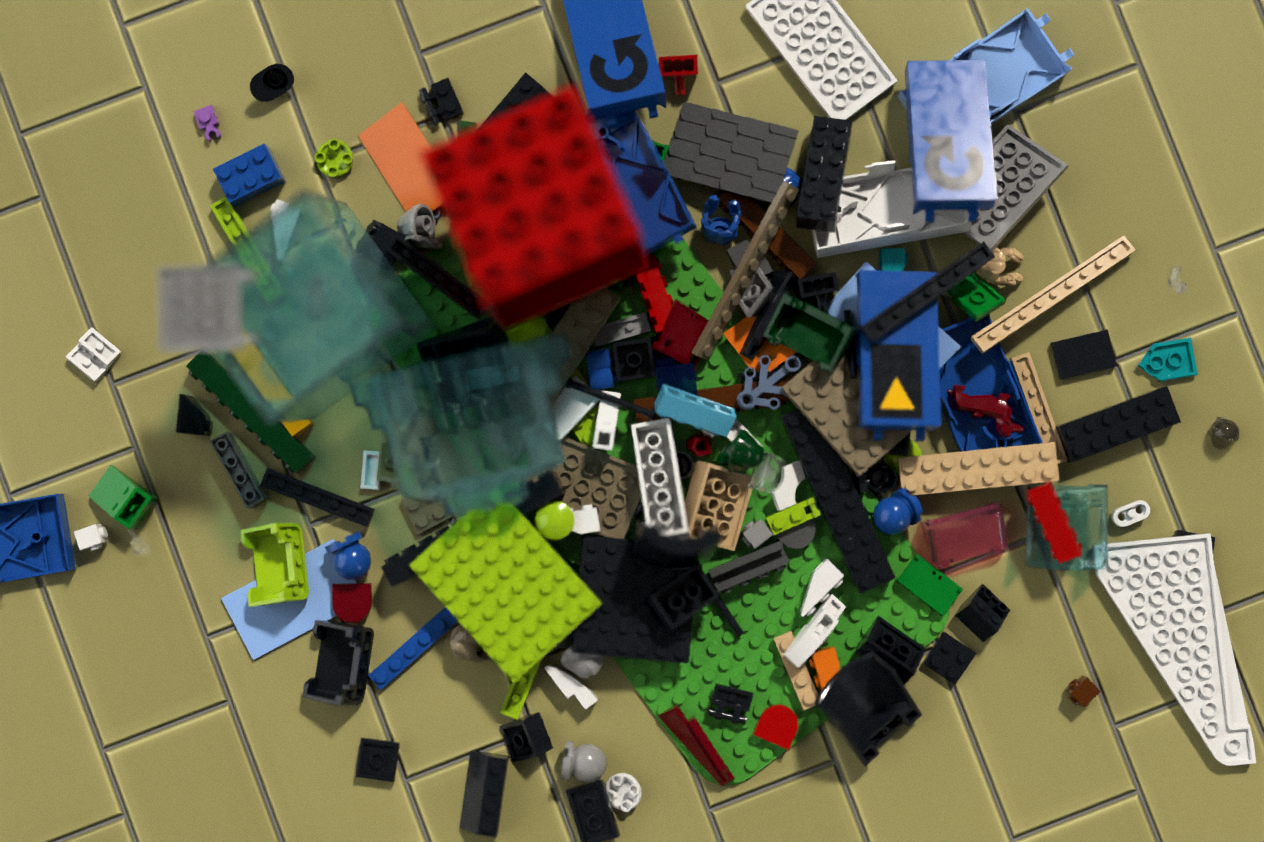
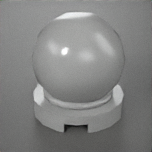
[561,741,607,783]

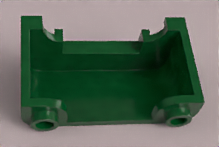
[763,294,858,373]

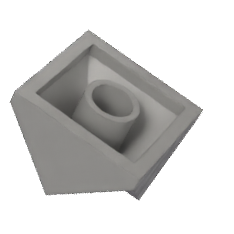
[739,268,773,318]

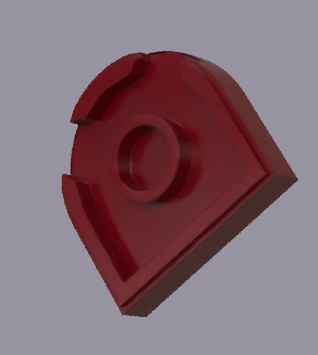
[332,583,372,622]

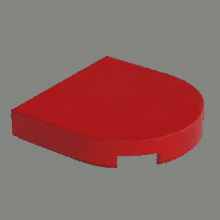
[753,704,798,750]

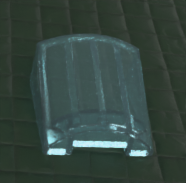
[1025,483,1108,571]

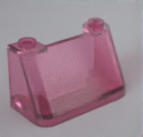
[920,502,1008,569]

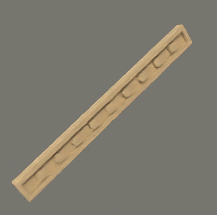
[971,236,1136,354]

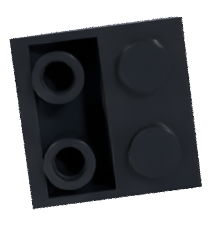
[955,583,1010,642]

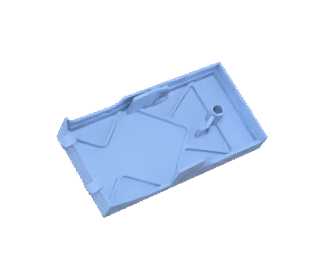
[897,8,1075,125]

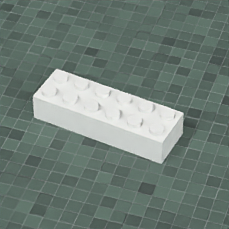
[631,418,690,536]

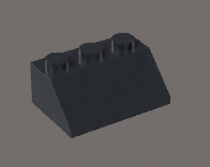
[855,616,926,685]

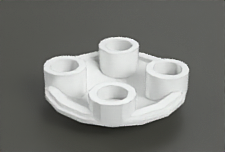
[606,773,642,812]

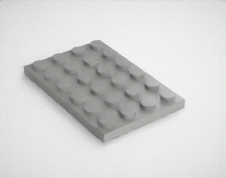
[963,124,1068,251]

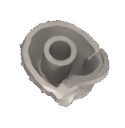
[397,203,443,250]
[560,645,605,678]

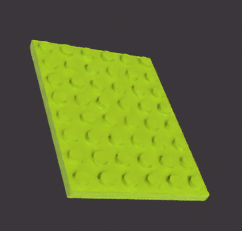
[409,486,602,683]

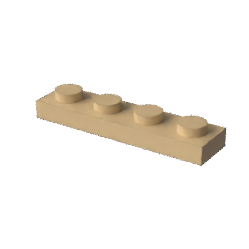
[773,631,819,710]

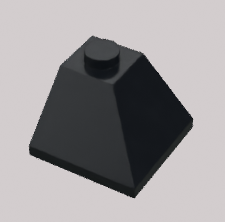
[176,394,213,436]

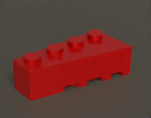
[635,254,673,336]
[1026,481,1083,564]

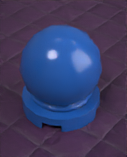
[873,488,923,535]
[325,531,372,580]

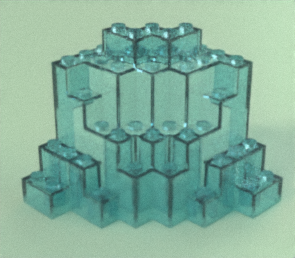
[349,334,571,518]

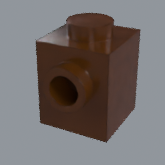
[1066,675,1101,707]

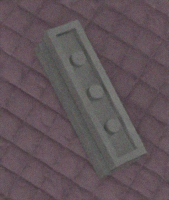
[210,432,268,509]
[709,540,790,594]

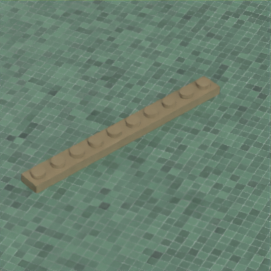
[692,181,799,360]

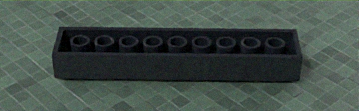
[779,408,896,594]
[381,470,566,587]

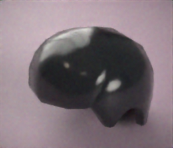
[677,451,695,480]
[866,464,898,493]

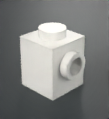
[74,524,108,551]

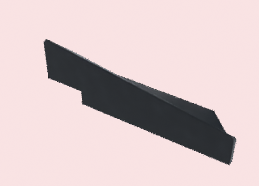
[740,271,794,360]

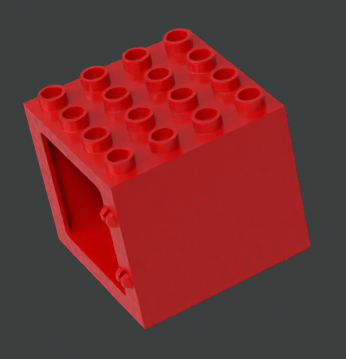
[419,85,649,332]

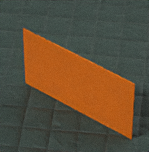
[358,102,441,212]

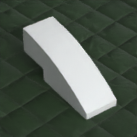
[544,664,598,710]

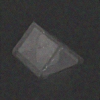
[747,452,786,495]

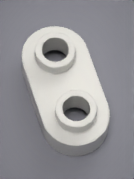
[1111,500,1150,527]

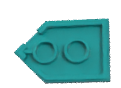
[1137,337,1198,381]

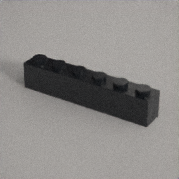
[384,234,487,320]

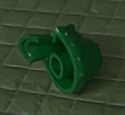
[717,429,765,475]

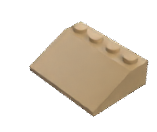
[685,460,756,551]

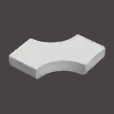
[771,461,806,511]

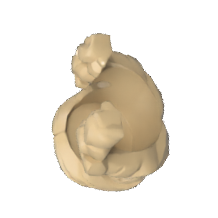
[977,247,1024,286]

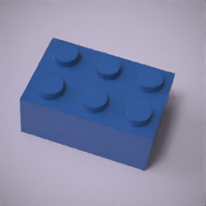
[213,143,286,207]

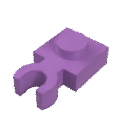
[194,105,221,141]

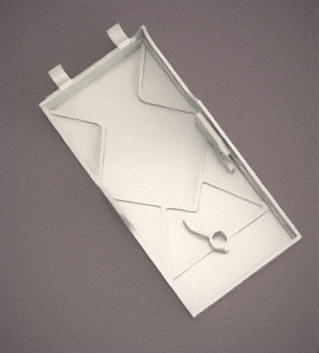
[811,160,981,258]

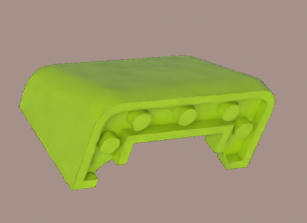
[241,523,309,607]

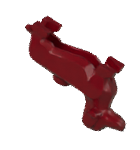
[947,384,1023,438]

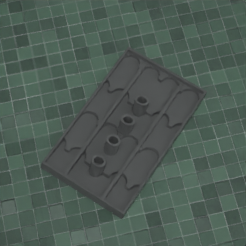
[664,102,799,204]

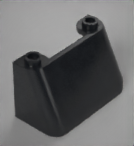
[303,620,374,706]

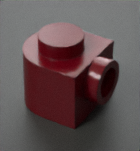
[686,433,712,456]

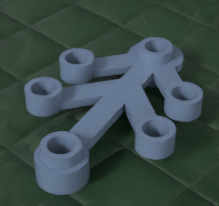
[737,355,801,410]

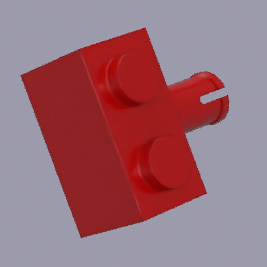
[659,54,698,95]

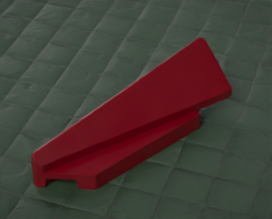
[659,703,735,786]

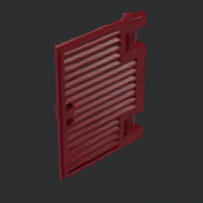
[653,299,709,371]

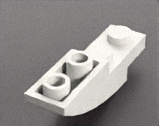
[783,594,846,667]

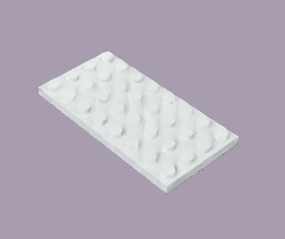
[745,0,898,120]

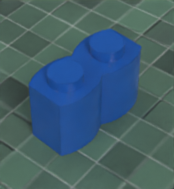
[586,349,618,390]

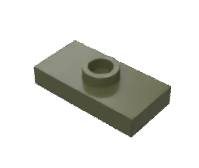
[377,442,401,482]

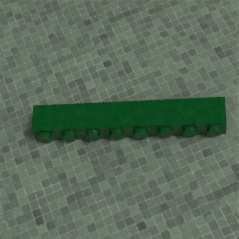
[186,351,316,473]

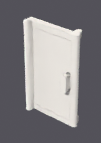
[542,376,600,441]

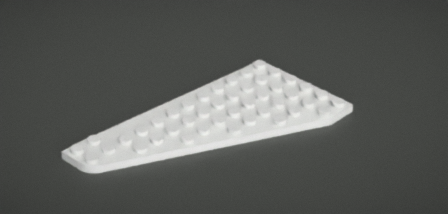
[1093,533,1256,766]

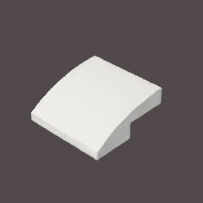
[66,327,121,383]

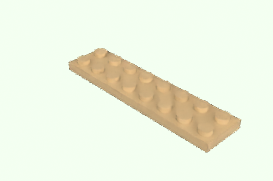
[898,442,1059,496]

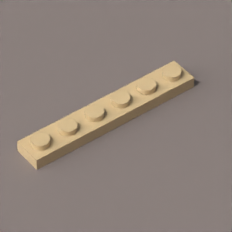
[1010,352,1068,464]

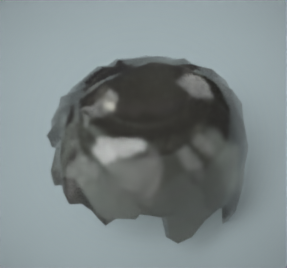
[1209,417,1239,449]

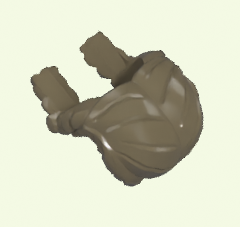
[450,623,494,663]

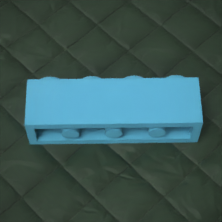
[654,384,736,437]

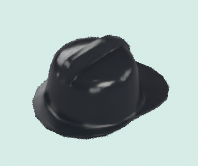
[250,63,294,102]

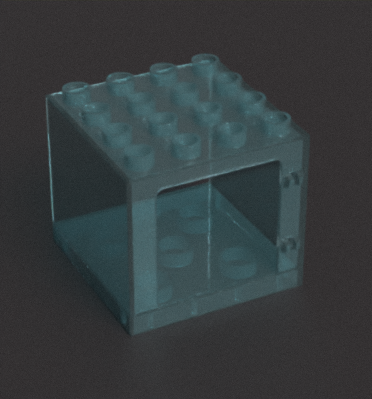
[204,190,436,425]

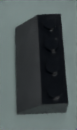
[460,750,509,837]

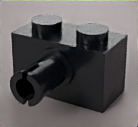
[795,272,839,314]

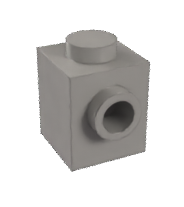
[742,519,773,549]

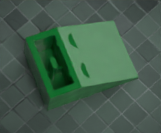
[89,465,158,530]

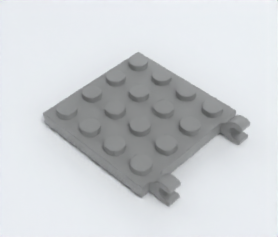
[158,266,259,351]

